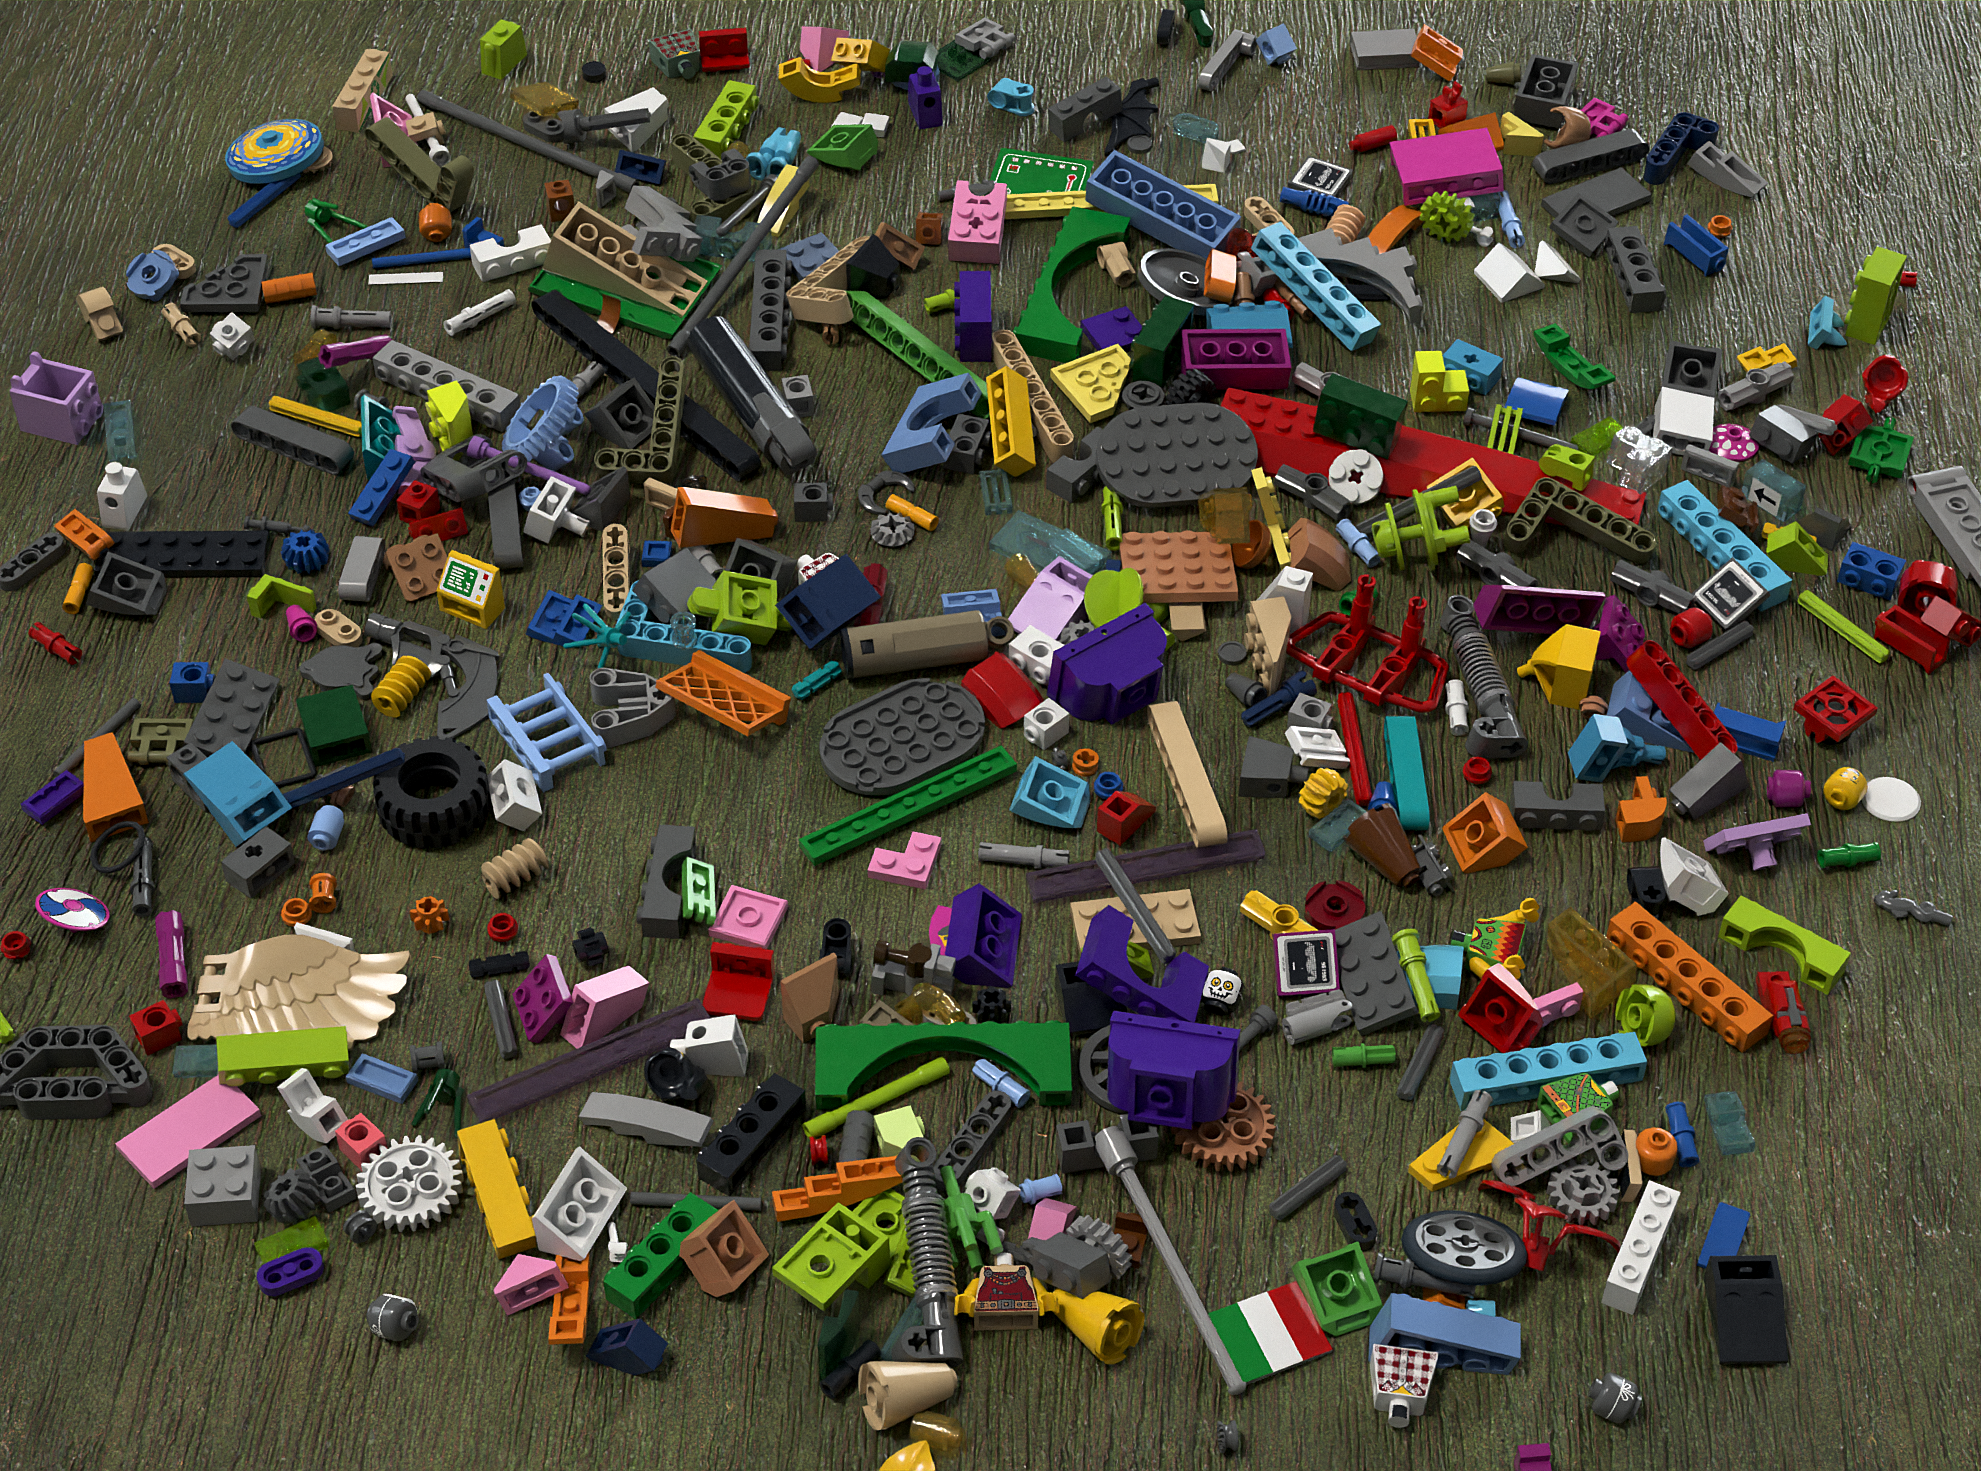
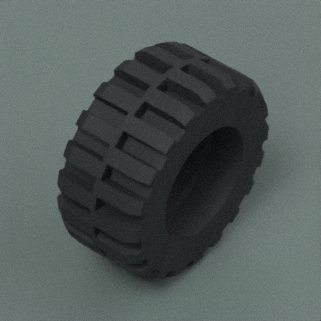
[373,736,491,849]

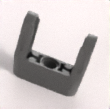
[420,434,527,502]

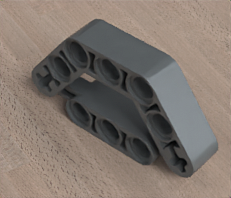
[0,1025,153,1120]

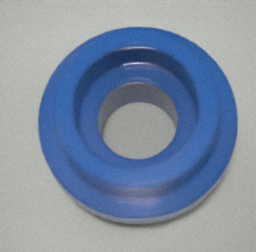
[1094,772,1123,799]

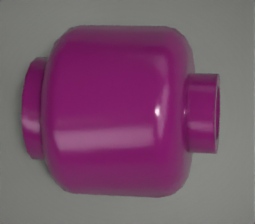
[1767,769,1811,808]

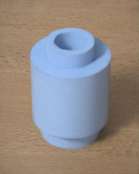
[307,805,344,850]

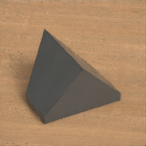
[1796,507,1852,551]

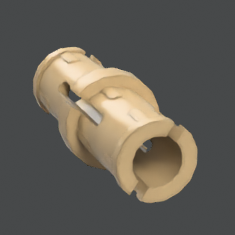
[162,303,201,347]

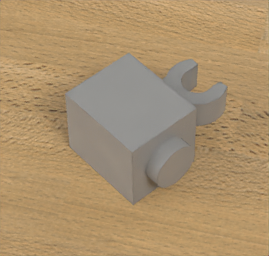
[1236,251,1278,298]

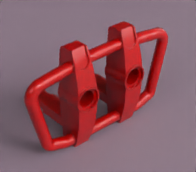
[1286,574,1449,713]

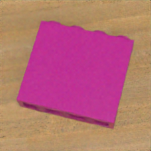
[1389,128,1504,206]

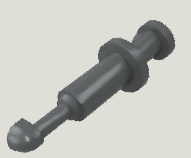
[244,516,311,533]

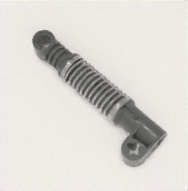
[1440,595,1528,758]
[891,1137,964,1368]

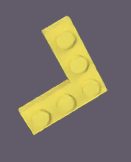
[1251,467,1291,571]

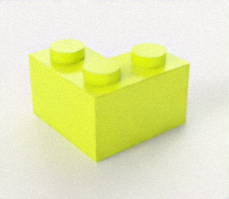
[1410,351,1469,412]

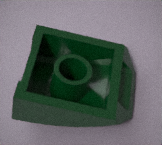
[885,40,939,83]

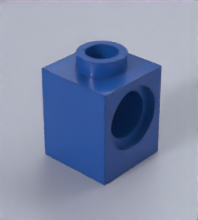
[169,662,216,703]

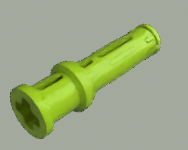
[1391,929,1441,1022]

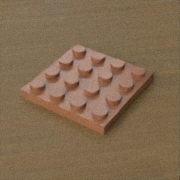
[1119,530,1238,603]

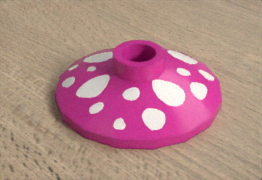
[1709,423,1759,462]

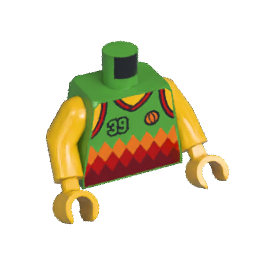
[1451,898,1540,980]

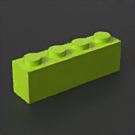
[216,1026,349,1086]

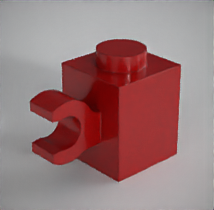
[1428,81,1468,129]

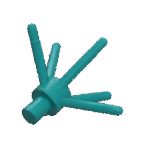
[563,604,631,669]

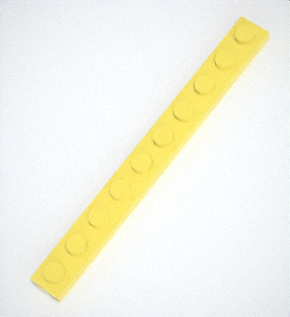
[1005,184,1219,219]

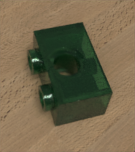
[296,357,351,412]

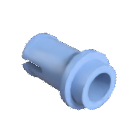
[1019,1174,1062,1205]

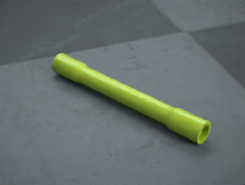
[802,1056,950,1140]

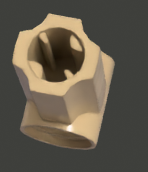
[1097,242,1136,288]

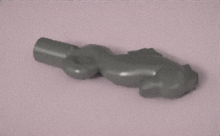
[937,179,997,201]
[1874,890,1953,927]

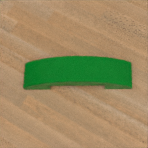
[1533,323,1616,389]

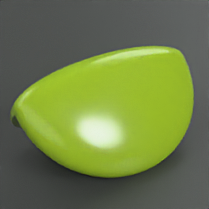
[1084,568,1144,635]

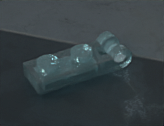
[103,400,137,462]

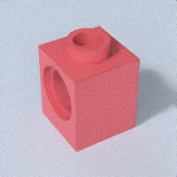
[335,1113,388,1172]

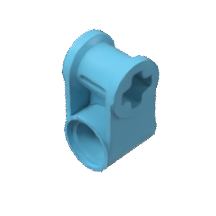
[987,78,1034,116]

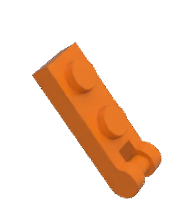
[54,509,115,561]

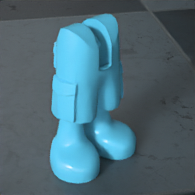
[746,127,801,181]

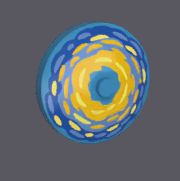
[225,119,324,184]

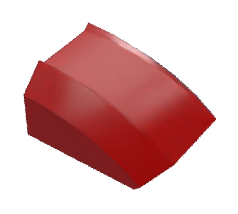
[961,651,1044,729]
[1458,963,1544,1053]

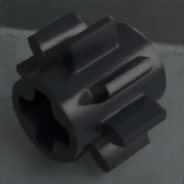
[572,927,609,967]

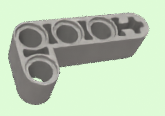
[1491,1106,1628,1186]

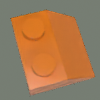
[1442,792,1528,874]

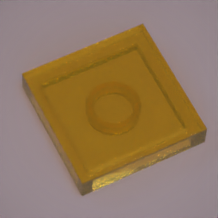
[510,81,579,117]

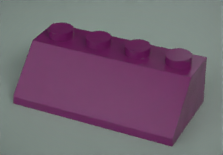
[1181,329,1291,390]
[1473,585,1606,634]

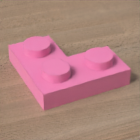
[868,832,941,889]

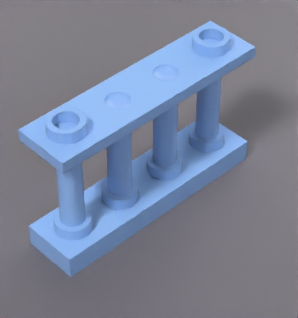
[486,673,607,792]

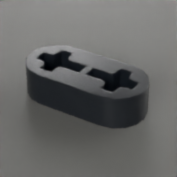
[1157,9,1175,45]
[1333,1192,1377,1252]

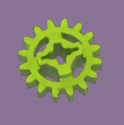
[1419,191,1475,243]

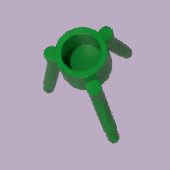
[305,198,368,243]

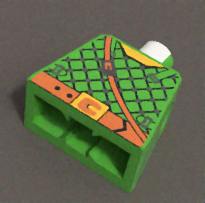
[1537,1073,1619,1144]

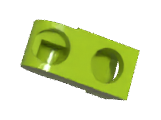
[1539,444,1595,491]

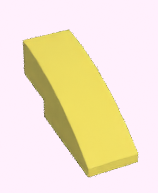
[755,164,810,237]

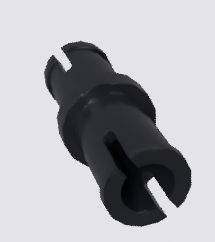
[819,1339,881,1399]

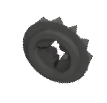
[1122,381,1164,410]

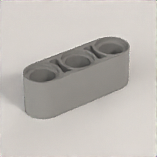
[338,536,386,602]

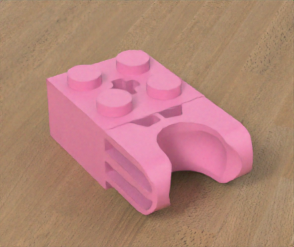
[948,180,1007,264]

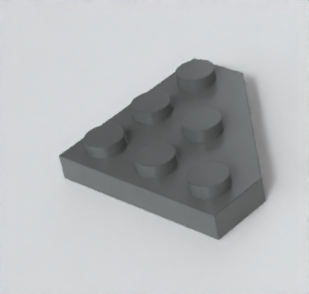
[180,254,269,313]

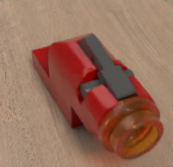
[1756,971,1811,1054]

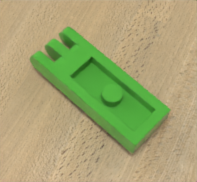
[682,857,716,926]

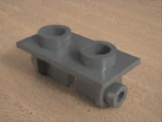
[1411,834,1455,896]

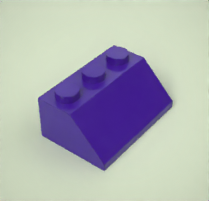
[945,883,1022,988]

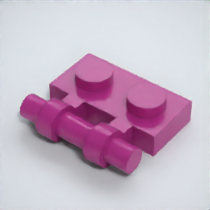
[1581,98,1629,138]

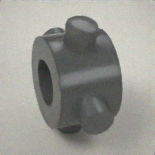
[1051,747,1068,771]

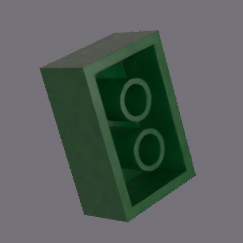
[1130,295,1194,389]
[1313,373,1408,460]

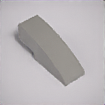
[1687,141,1768,197]

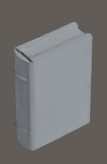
[1350,29,1420,70]

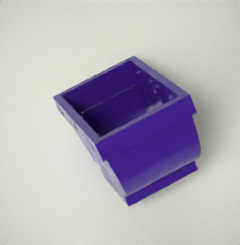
[1047,603,1167,725]
[1107,1011,1240,1130]

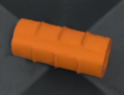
[261,272,317,304]

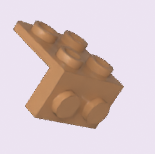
[383,533,448,602]

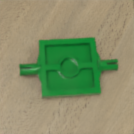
[1848,417,1914,483]

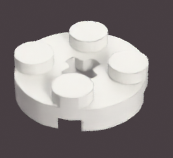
[1329,449,1384,505]

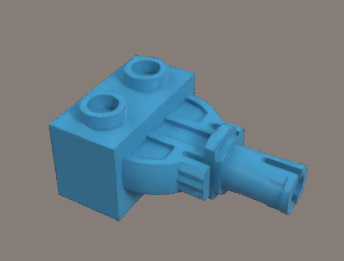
[1568,714,1666,782]

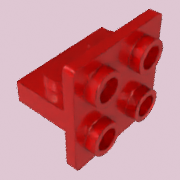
[699,27,750,72]

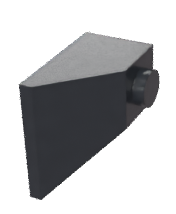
[846,234,902,300]

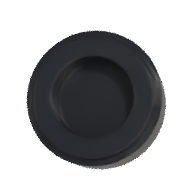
[582,61,606,83]

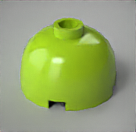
[1615,984,1676,1047]

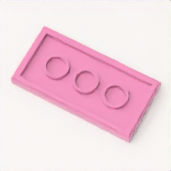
[115,1074,261,1189]

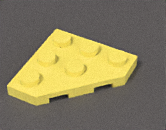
[1050,344,1131,423]

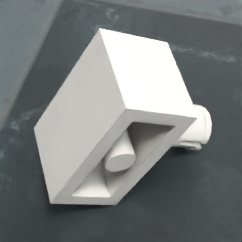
[523,476,590,543]

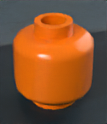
[419,203,452,242]
[1636,1127,1678,1176]

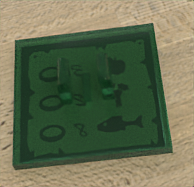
[937,40,991,82]

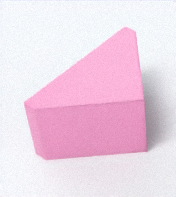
[1028,1198,1077,1240]
[494,1254,569,1316]

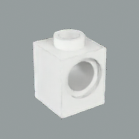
[1024,698,1069,750]

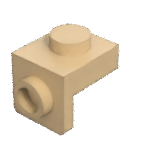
[406,112,446,145]

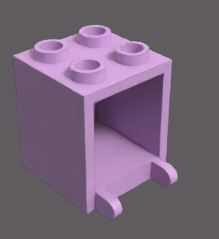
[9,352,103,445]

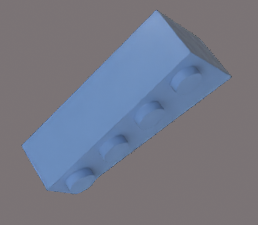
[1368,1293,1521,1375]

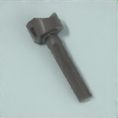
[557,108,651,144]

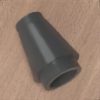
[1225,672,1267,707]

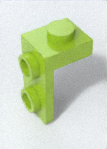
[247,574,317,619]

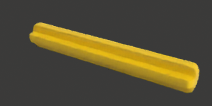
[269,396,362,437]

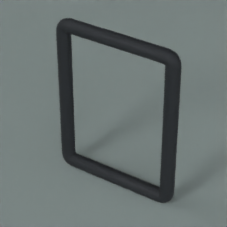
[250,728,317,788]

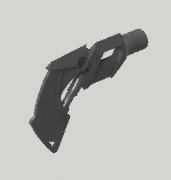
[365,613,499,740]

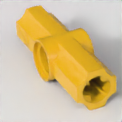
[1240,890,1318,940]

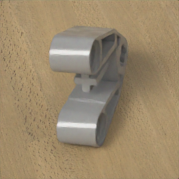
[589,668,676,748]

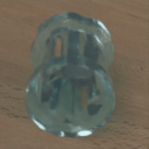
[670,611,698,650]

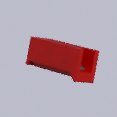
[1874,605,1951,675]

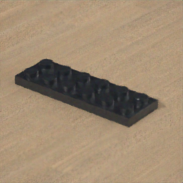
[94,530,270,578]

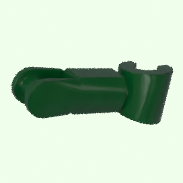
[1180,0,1213,48]

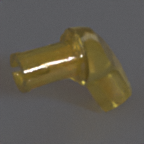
[894,983,966,1025]

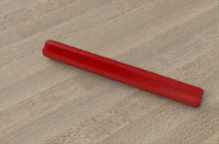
[1337,692,1372,807]

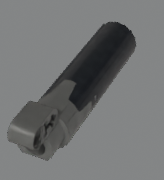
[688,316,817,475]

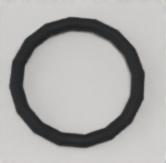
[90,821,145,873]

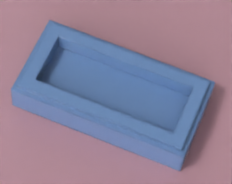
[346,1053,418,1104]

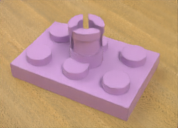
[1703,813,1811,871]

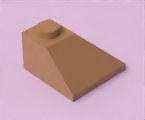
[781,952,839,1043]

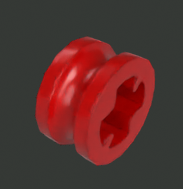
[809,1135,828,1166]

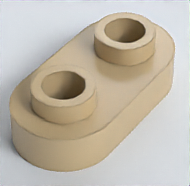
[151,244,196,279]
[314,609,363,647]

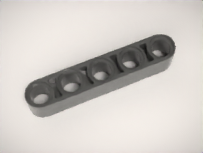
[1532,129,1650,184]
[231,406,355,475]
[486,467,524,570]

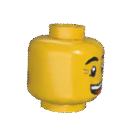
[1823,767,1868,810]

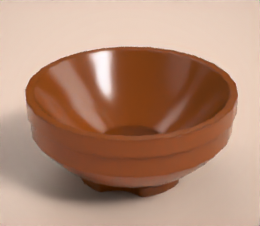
[1231,520,1273,569]

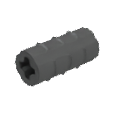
[838,1110,874,1163]

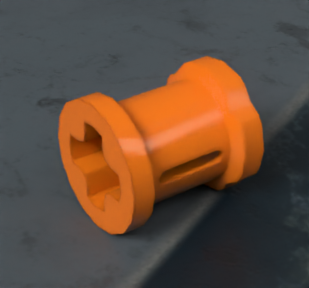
[309,873,337,913]

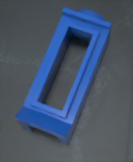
[1663,214,1729,277]
[1714,702,1787,762]

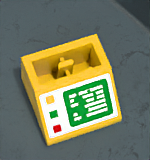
[436,550,505,629]

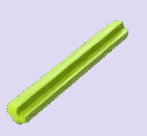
[1797,590,1890,664]

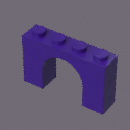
[1075,905,1209,1023]

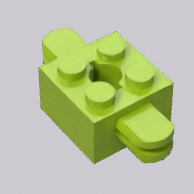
[687,570,793,645]

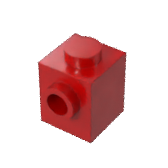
[396,480,440,523]

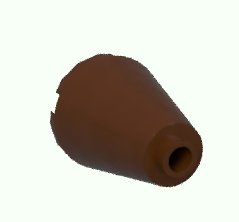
[1343,803,1421,888]

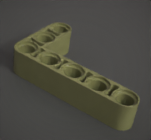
[364,117,474,213]
[671,133,753,235]
[594,356,686,484]
[1504,477,1656,564]

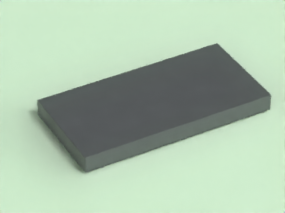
[1541,167,1652,218]

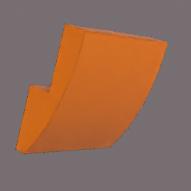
[1411,24,1463,82]

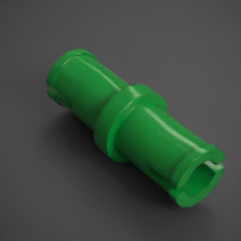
[1817,842,1881,868]

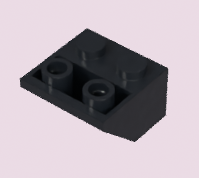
[1055,961,1127,1036]

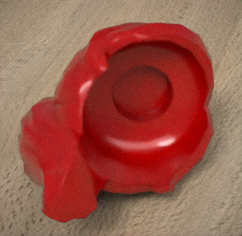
[1862,355,1909,413]

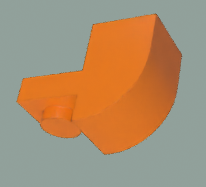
[1615,776,1667,842]

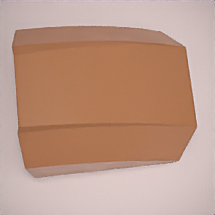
[1288,518,1351,591]
[679,1200,769,1297]

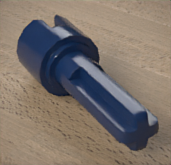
[1241,671,1317,727]

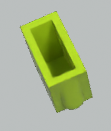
[480,19,527,80]

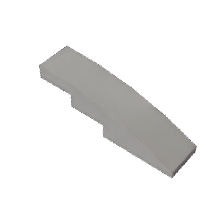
[579,1092,714,1147]

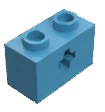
[1442,339,1503,395]

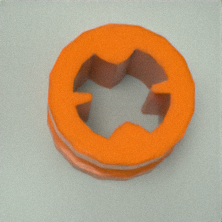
[1072,748,1099,777]

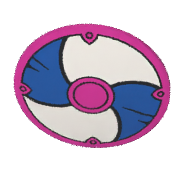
[35,888,110,933]

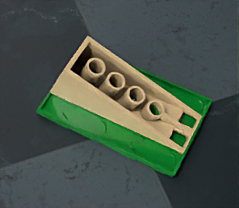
[528,201,722,339]

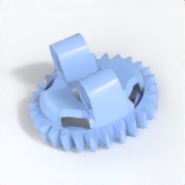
[502,375,584,472]

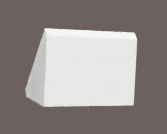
[1474,243,1545,303]

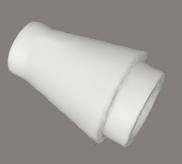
[1469,509,1497,548]

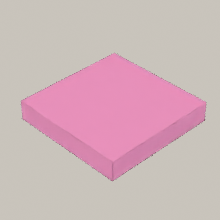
[708,885,788,949]

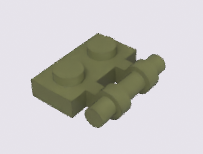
[127,718,194,766]

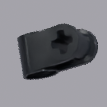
[1627,866,1666,920]
[819,918,852,977]

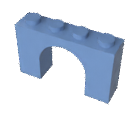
[881,373,982,473]

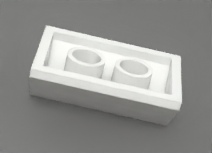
[532,1146,627,1261]

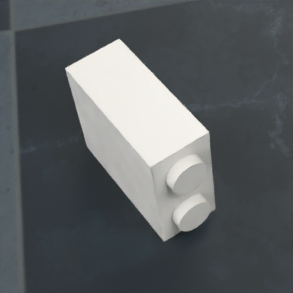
[1652,387,1714,455]

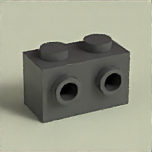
[1749,405,1818,463]

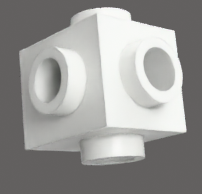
[210,312,255,360]
[965,1167,1021,1219]

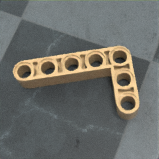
[786,236,870,324]

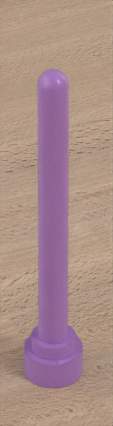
[467,436,591,495]

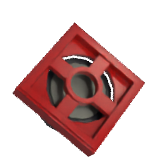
[1793,676,1878,745]

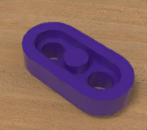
[257,1247,324,1296]

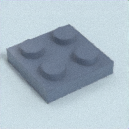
[778,232,839,281]

